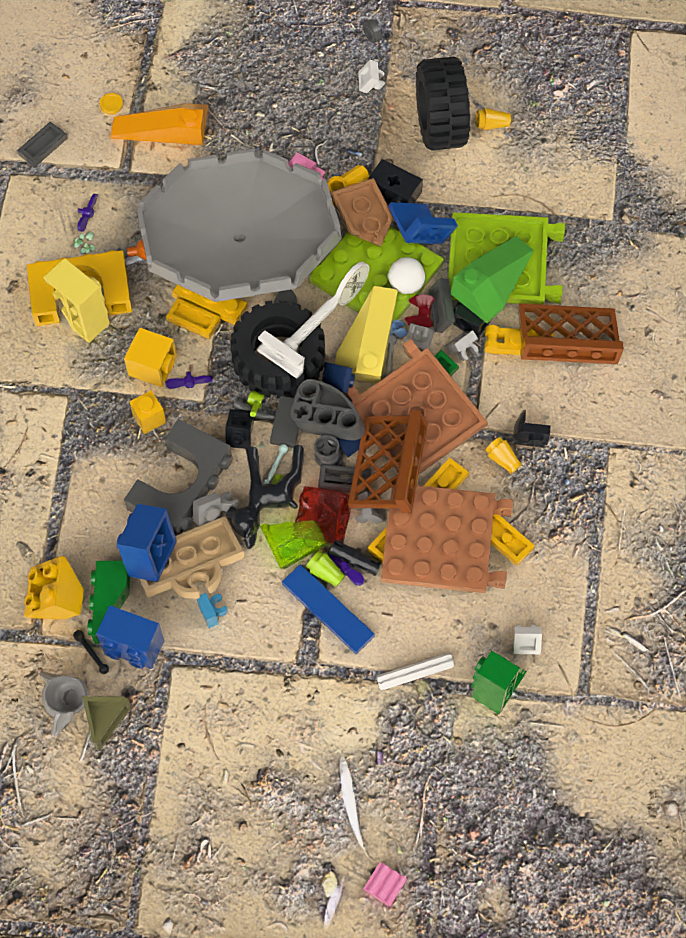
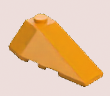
[111,103,209,145]

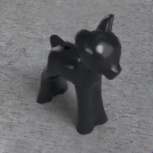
[226,445,305,549]

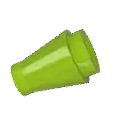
[306,551,346,587]

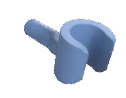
[390,320,408,338]

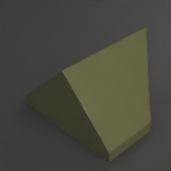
[82,696,131,751]

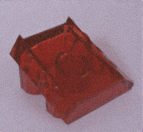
[293,486,351,544]

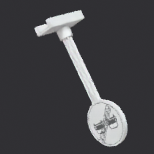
[258,261,369,378]

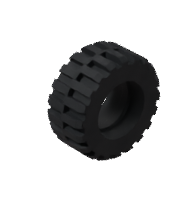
[416,56,470,151]
[230,300,326,399]

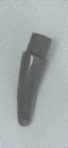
[233,399,276,419]

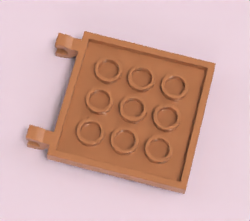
[344,338,488,474]
[381,484,513,593]

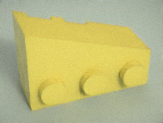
[43,258,110,343]

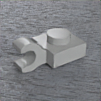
[193,492,239,526]

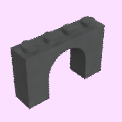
[124,419,233,536]

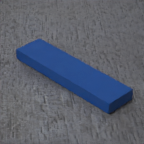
[282,564,375,654]

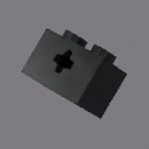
[367,159,423,204]

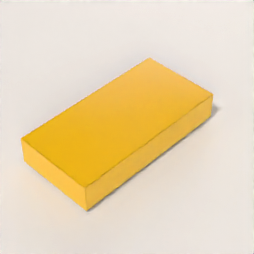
[166,298,221,339]

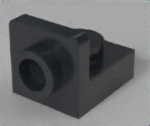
[225,409,255,449]

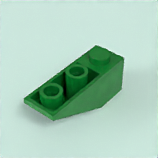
[87,561,130,644]

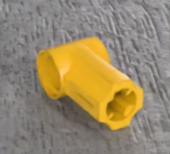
[327,165,369,207]

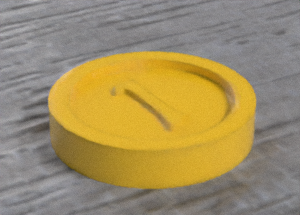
[100,93,123,114]

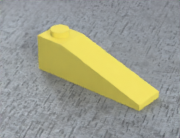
[335,286,398,384]

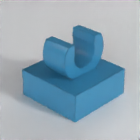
[197,593,228,628]

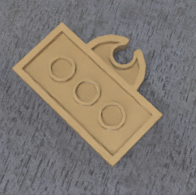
[139,516,245,599]

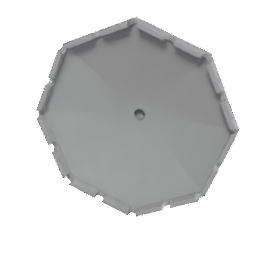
[137,148,341,302]

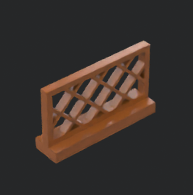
[518,303,624,364]
[348,410,427,513]

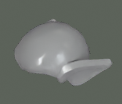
[39,671,87,736]

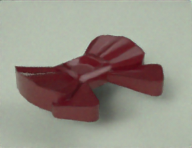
[405,294,435,328]

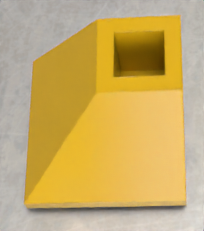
[24,556,84,620]

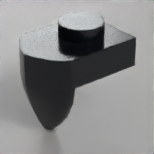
[513,410,551,447]

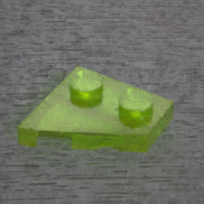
[260,520,328,570]

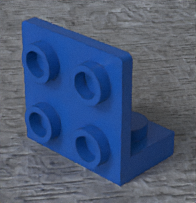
[388,202,458,244]

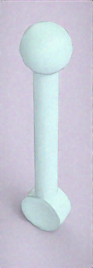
[263,444,288,484]

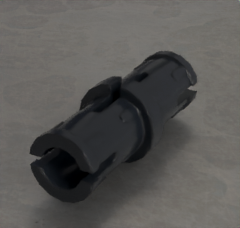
[328,539,383,576]

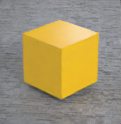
[124,328,177,387]

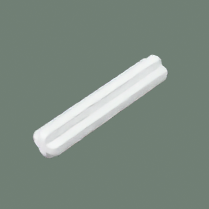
[377,653,454,690]

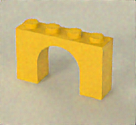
[26,250,132,326]

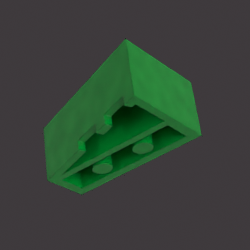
[471,650,527,715]

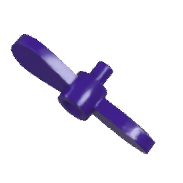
[77,194,98,232]
[166,371,213,389]
[327,552,364,586]

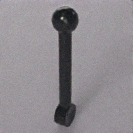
[73,630,109,674]

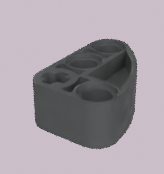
[290,379,366,440]

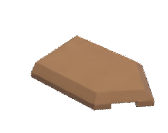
[330,178,393,246]

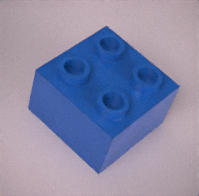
[117,504,177,582]
[96,605,164,669]

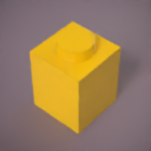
[129,390,166,434]

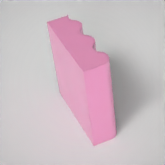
[363,862,407,907]

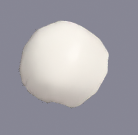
[387,257,425,294]

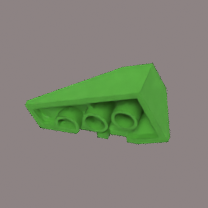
[451,236,534,323]

